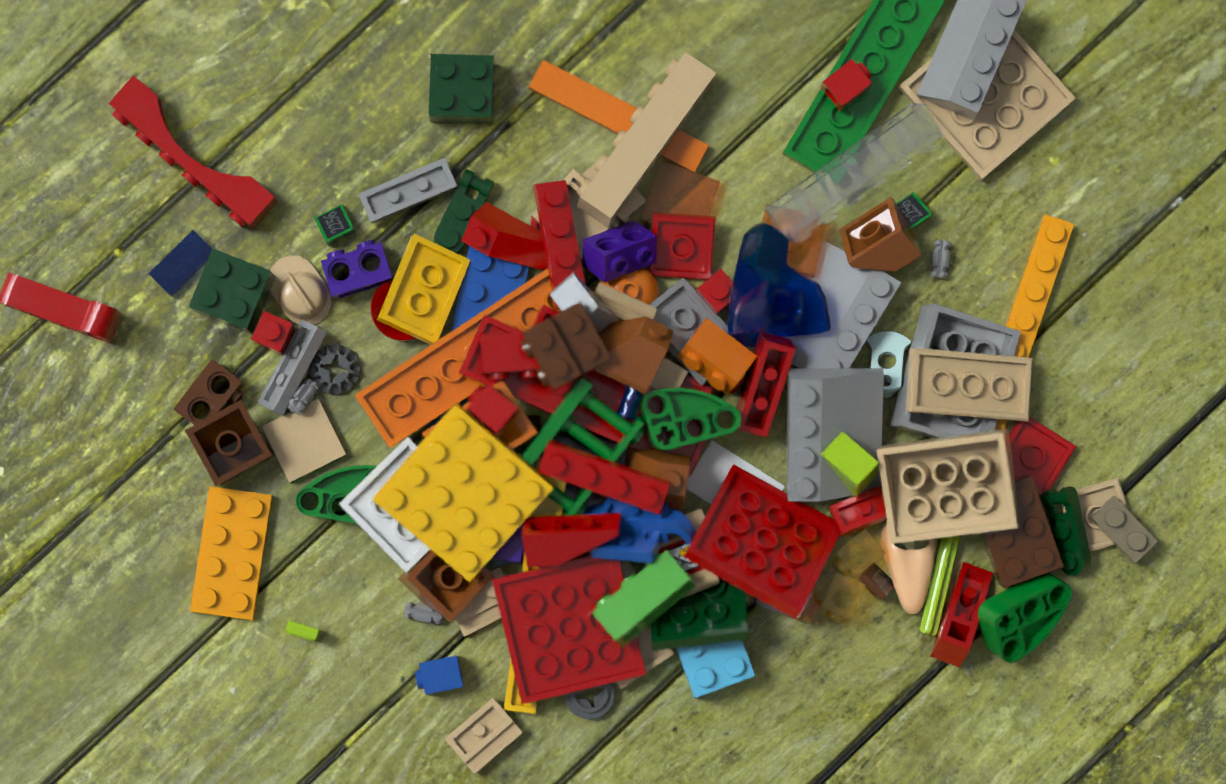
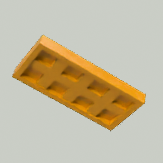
[190,486,273,621]

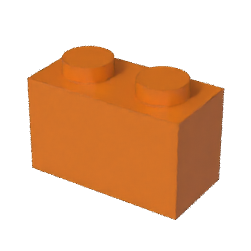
[677,317,757,395]

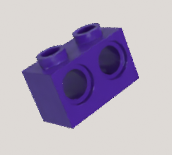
[583,220,657,282]
[321,240,393,301]

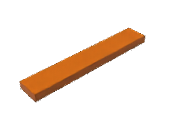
[529,60,709,174]

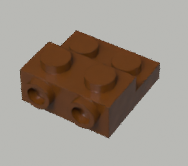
[521,301,612,390]

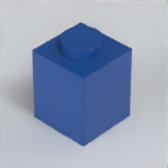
[415,655,464,695]

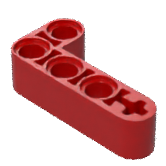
[0,272,122,344]

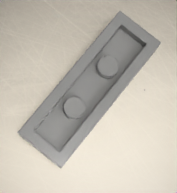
[358,158,457,224]
[258,320,327,416]

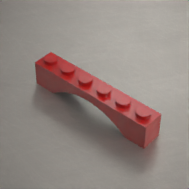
[109,75,278,229]

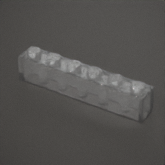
[765,102,943,242]

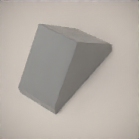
[550,272,616,333]

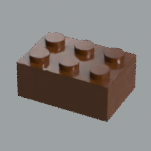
[981,475,1064,588]

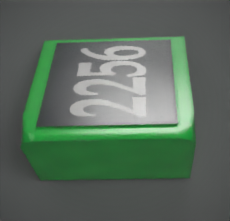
[896,192,933,230]
[314,204,356,246]

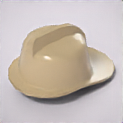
[270,255,331,325]

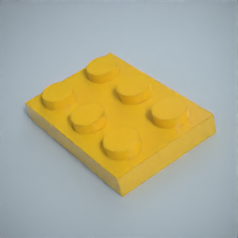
[377,233,470,345]

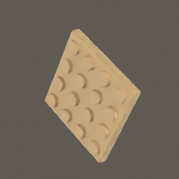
[899,29,1076,181]

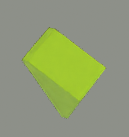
[820,432,879,497]

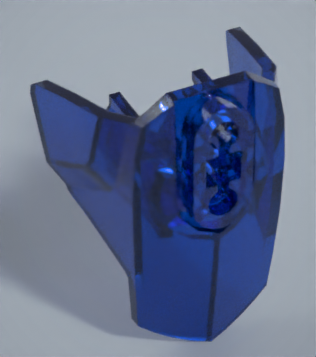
[728,223,831,347]

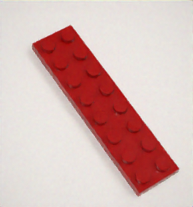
[458,315,707,476]

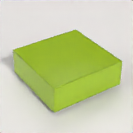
[285,620,322,642]

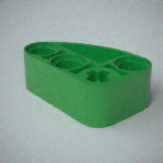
[639,388,741,451]
[295,465,377,525]
[978,572,1072,663]

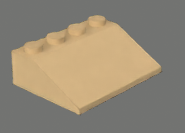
[876,429,1018,544]

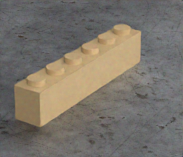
[577,52,716,228]

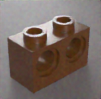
[174,359,246,425]

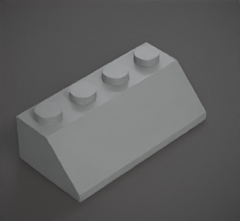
[916,0,1027,120]

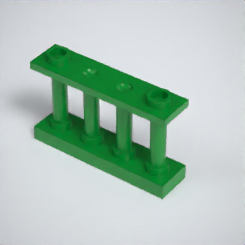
[520,374,645,516]

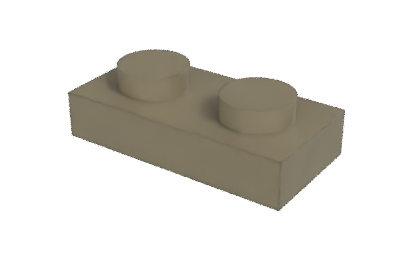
[1090,496,1158,564]

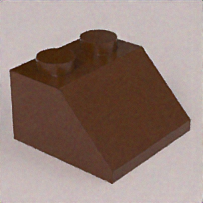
[185,400,274,487]

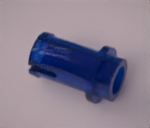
[616,383,648,420]

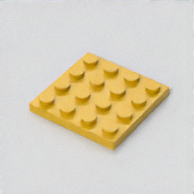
[372,402,554,582]

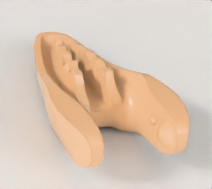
[880,520,939,614]

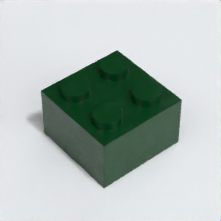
[429,54,495,124]
[188,248,276,334]

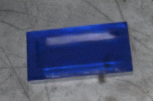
[148,230,212,297]

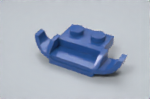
[582,497,696,563]

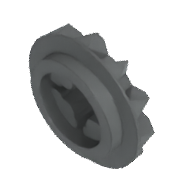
[310,344,360,394]
[564,683,615,719]

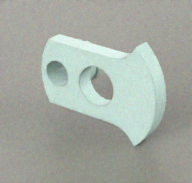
[865,331,912,398]

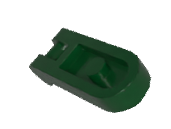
[434,169,495,254]
[1041,486,1091,576]

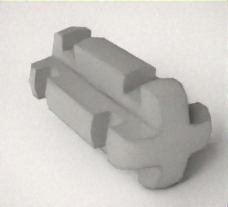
[930,240,951,279]
[288,378,319,415]
[404,602,443,625]

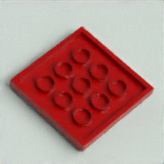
[683,464,840,620]
[492,555,646,704]

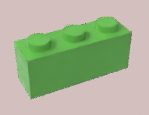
[592,550,696,648]

